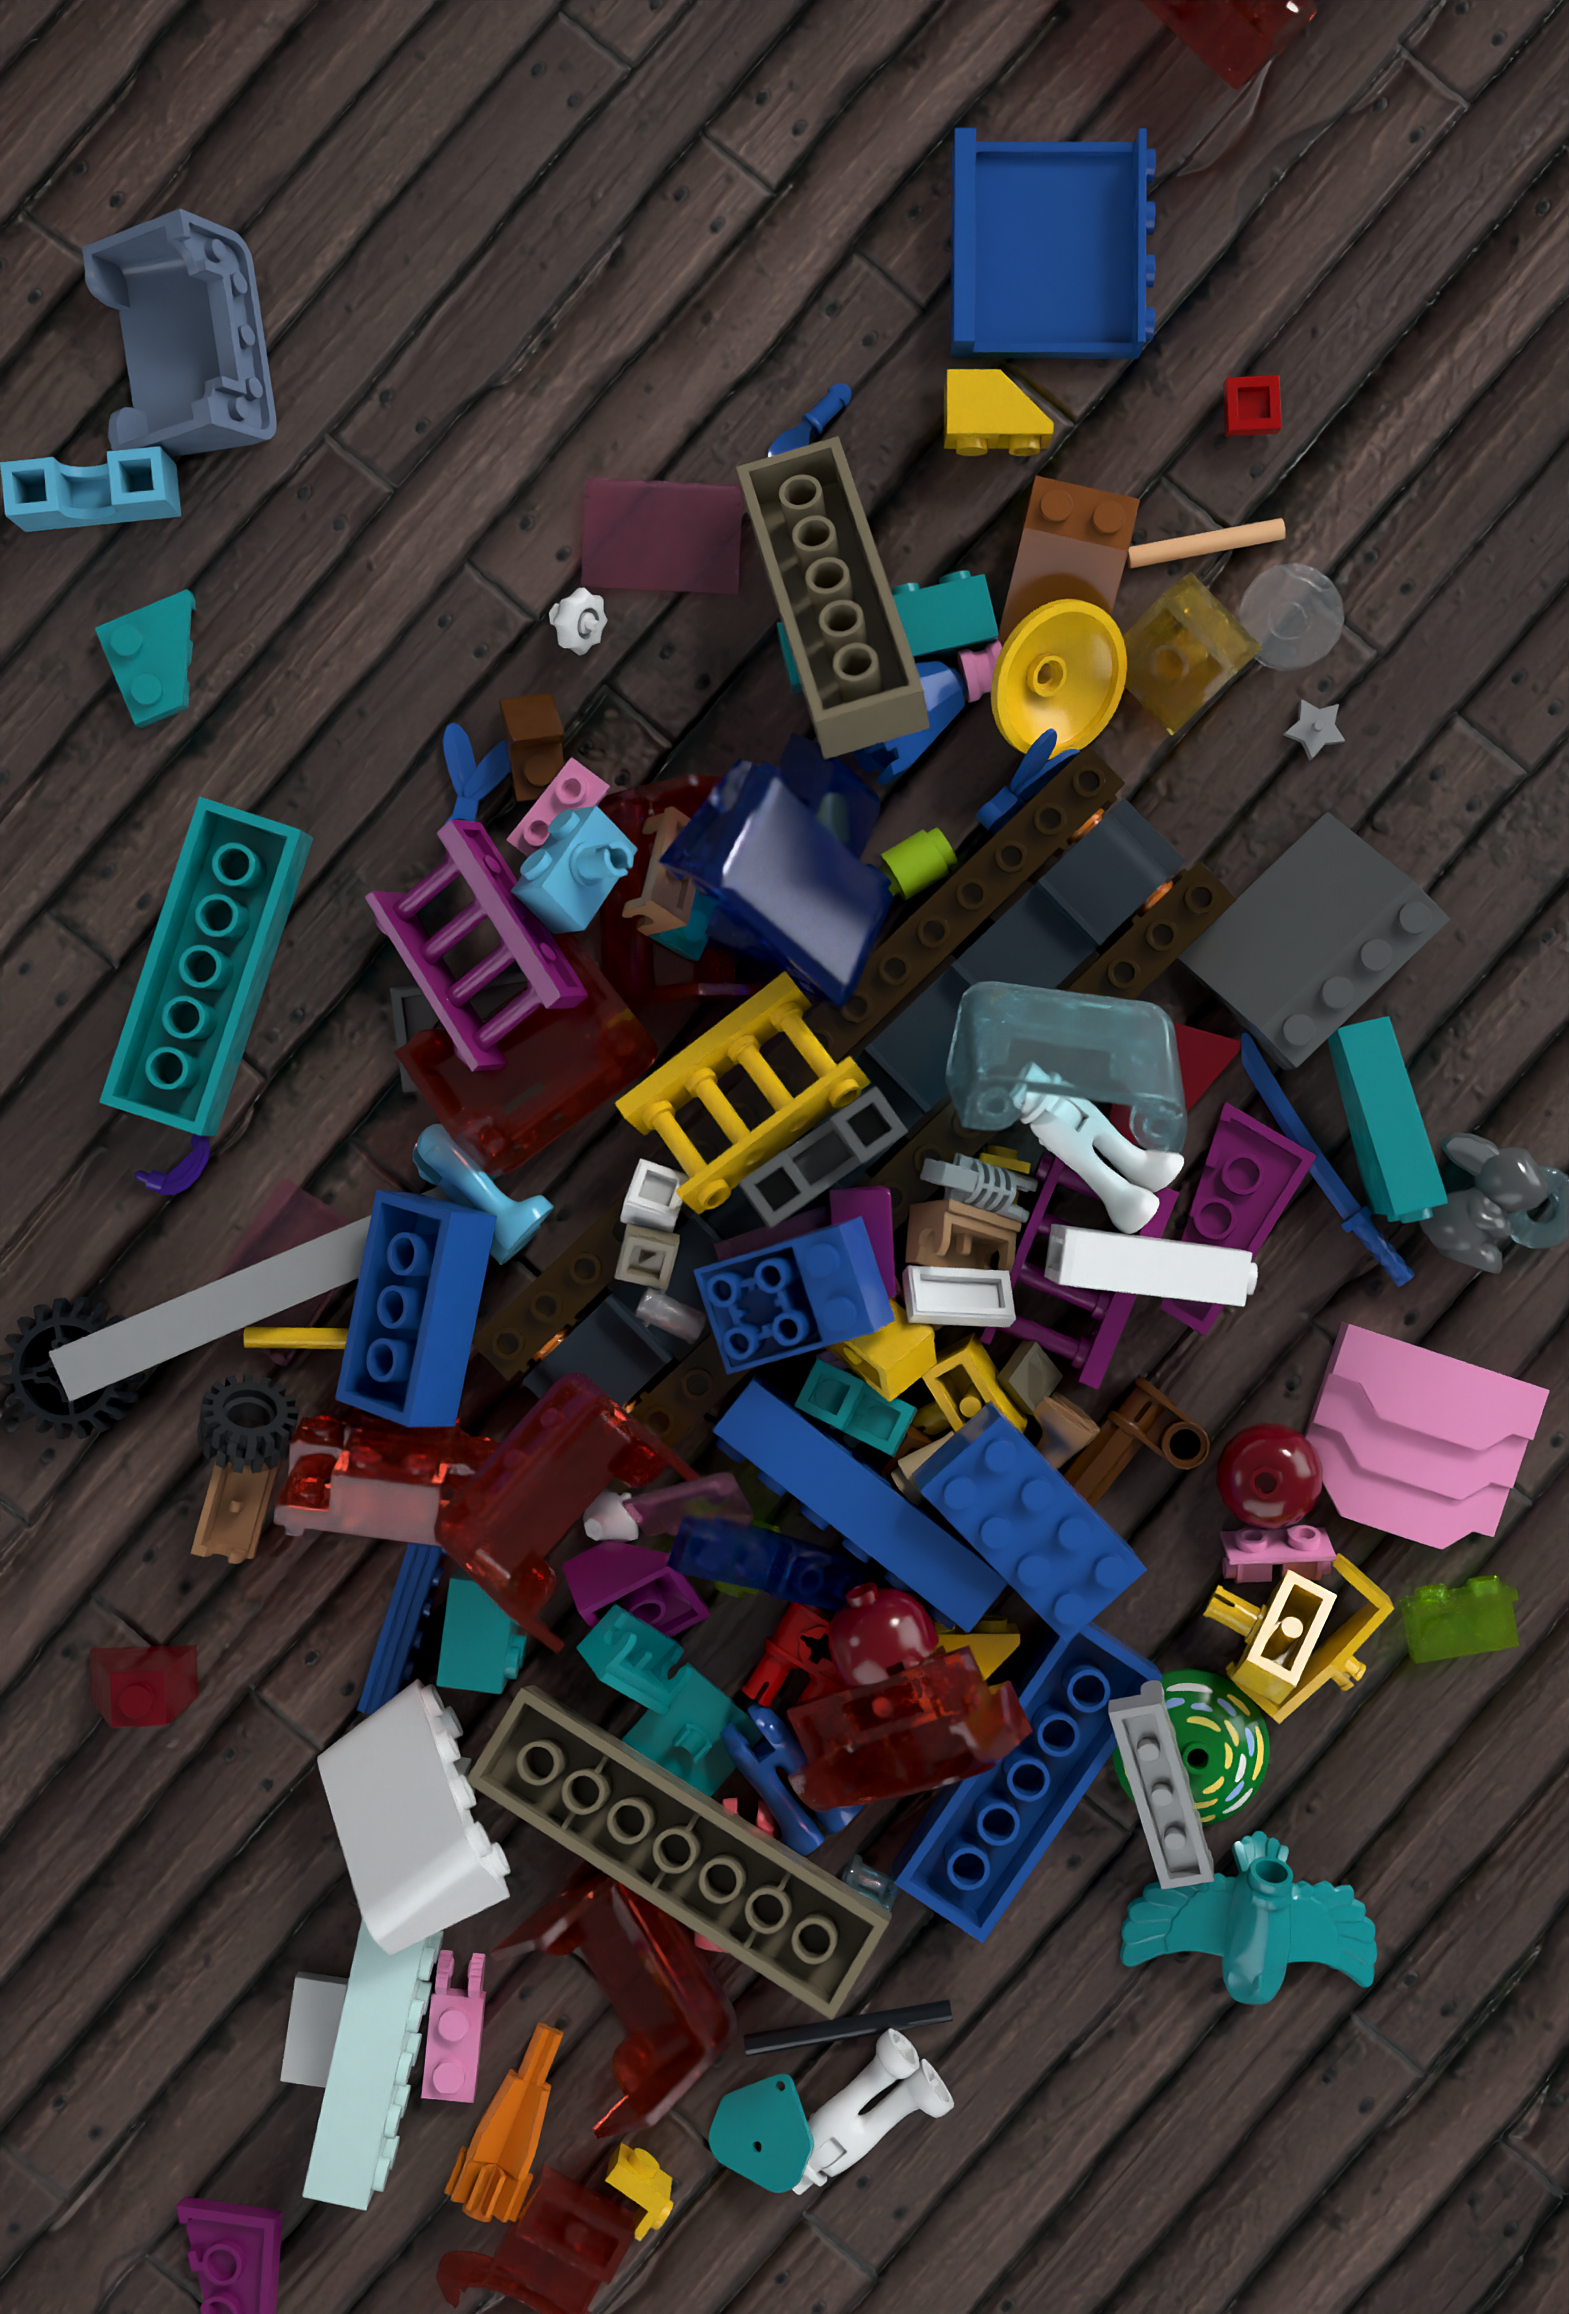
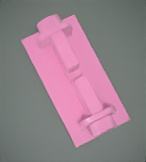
[506,757,611,858]
[1220,1525,1336,1584]

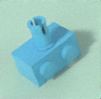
[511,805,638,934]

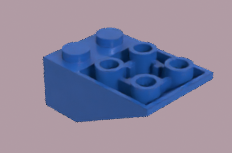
[693,1216,895,1374]

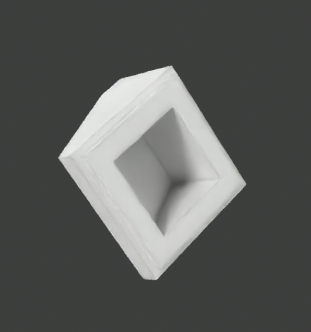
[620,1159,690,1233]

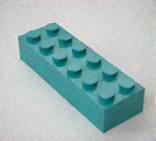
[99,797,314,1136]

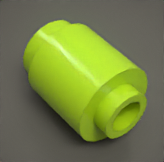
[875,827,958,901]

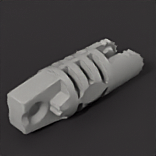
[920,1153,1038,1224]

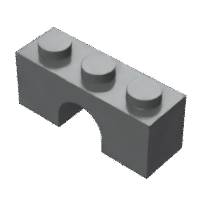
[737,1086,908,1229]

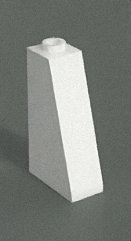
[1044,1224,1257,1306]

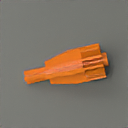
[444,2022,564,2223]

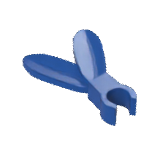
[443,723,510,824]
[975,728,1080,834]

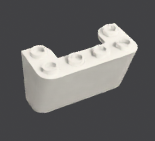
[317,1679,510,1956]

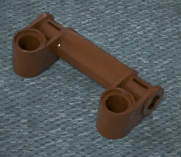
[1061,1375,1210,1508]

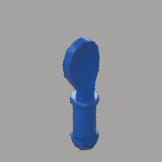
[768,383,851,457]

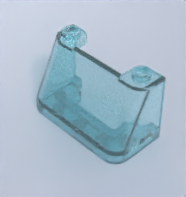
[945,981,1187,1154]

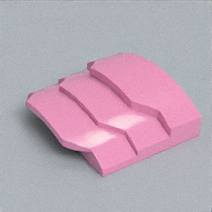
[1304,1322,1550,1549]

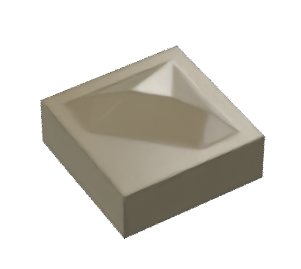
[614,1223,680,1290]
[996,1340,1063,1415]

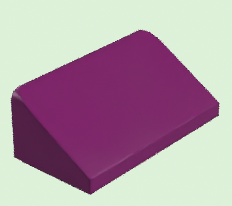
[828,1185,896,1298]

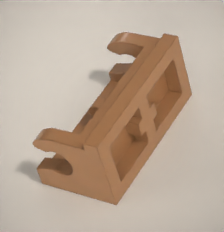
[622,806,709,936]
[905,1199,1021,1273]
[191,1458,281,1564]

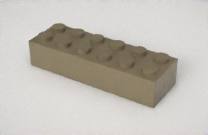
[736,436,930,760]

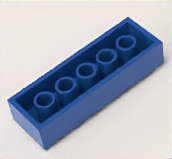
[712,1370,1008,1633]
[892,1621,1163,1943]

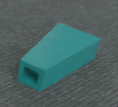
[1327,1016,1448,1223]

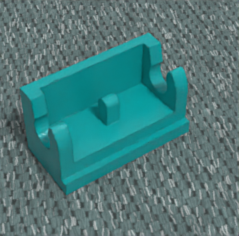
[576,1604,693,1717]

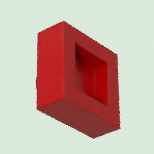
[1223,375,1282,436]

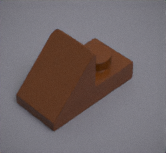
[499,693,565,805]

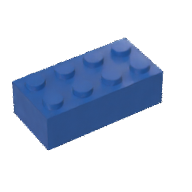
[335,1190,497,1427]
[912,1401,1147,1643]

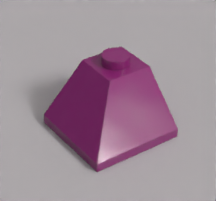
[561,1540,712,1637]

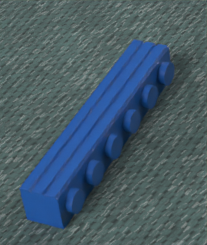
[357,1517,454,1715]

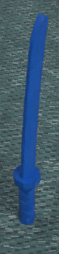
[1241,1033,1415,1287]

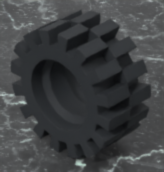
[197,1374,299,1473]

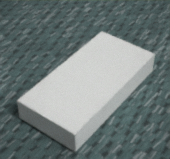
[902,1266,1016,1327]
[280,1971,349,2088]

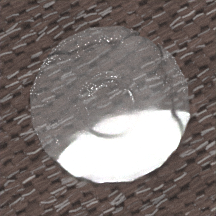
[1236,563,1344,671]

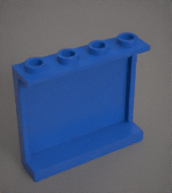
[950,128,1156,359]

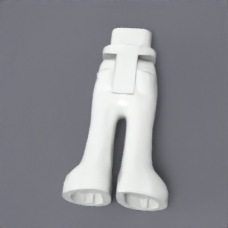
[1006,1065,1184,1234]
[792,2028,954,2195]

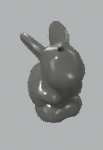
[1419,1132,1548,1274]

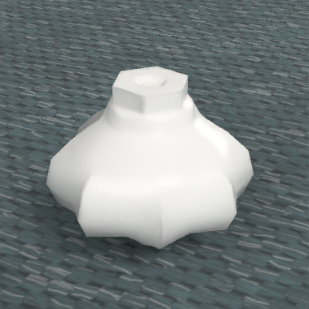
[549,588,608,655]
[582,1484,642,1543]

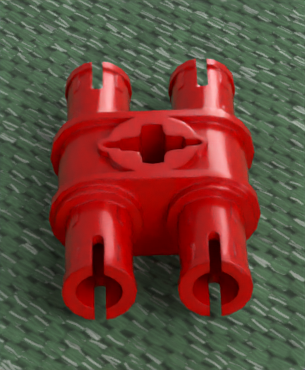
[741,1554,879,1736]

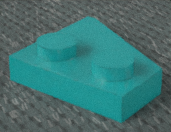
[95,589,196,728]

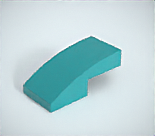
[794,1358,918,1457]

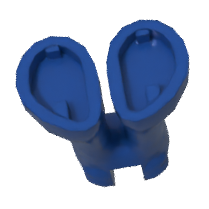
[719,1703,866,1857]

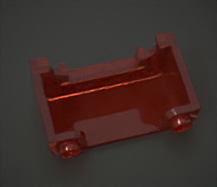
[394,932,658,1176]

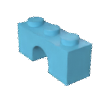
[0,446,181,532]

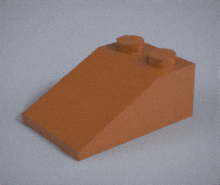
[997,476,1140,647]

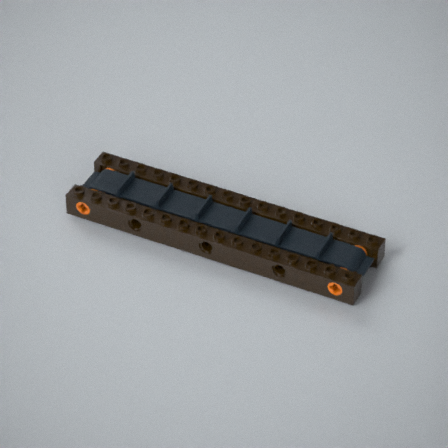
[472,745,1237,1496]

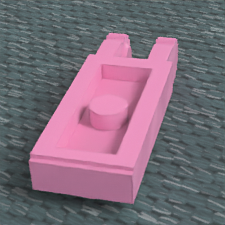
[421,1950,486,2103]

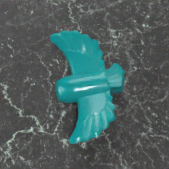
[1120,1831,1378,2005]

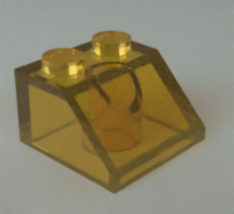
[1123,571,1263,736]

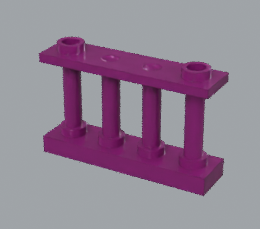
[365,819,589,1072]
[976,1150,1179,1389]

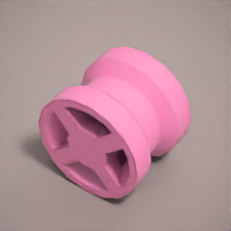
[957,641,1002,703]

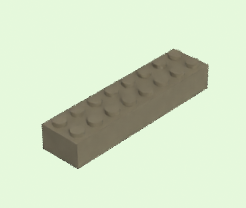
[467,1685,892,2020]

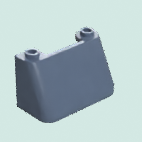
[82,209,277,457]

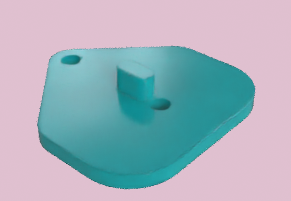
[709,2073,814,2193]

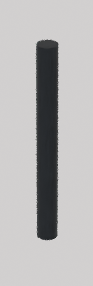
[743,1999,953,2057]

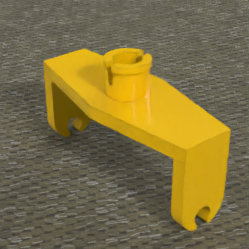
[1225,1553,1394,1724]

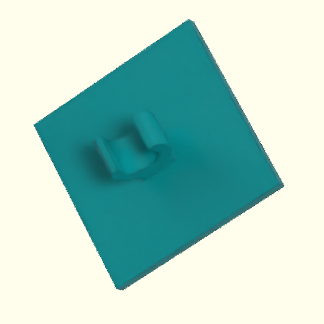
[621,1662,763,1797]

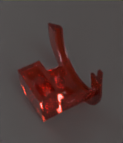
[436,2164,635,2314]

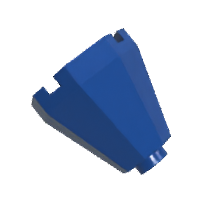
[852,660,967,786]

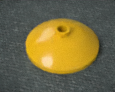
[991,599,1127,760]

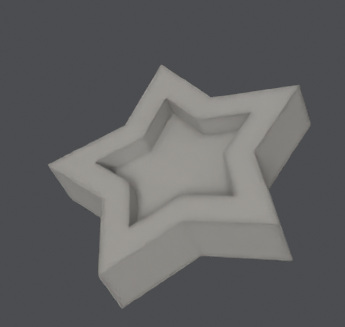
[1283,699,1345,761]

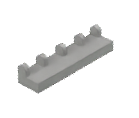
[1108,1680,1214,1890]

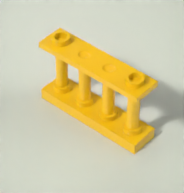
[615,971,871,1214]

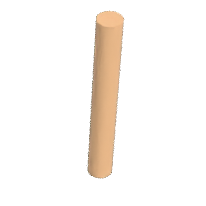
[1126,518,1285,569]

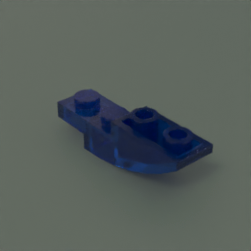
[666,1513,875,1611]

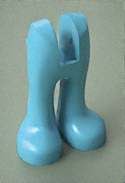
[413,1124,554,1265]

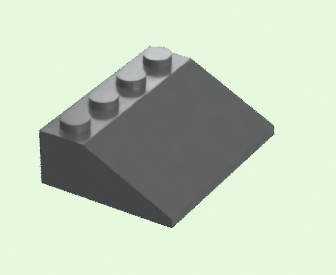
[1176,811,1450,1070]

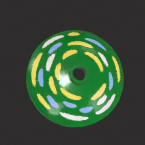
[1112,1668,1270,1826]

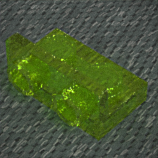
[1400,1575,1520,1664]

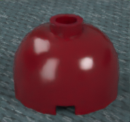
[1216,1422,1323,1529]
[828,1583,939,1686]

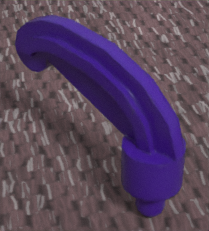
[134,1134,210,1195]

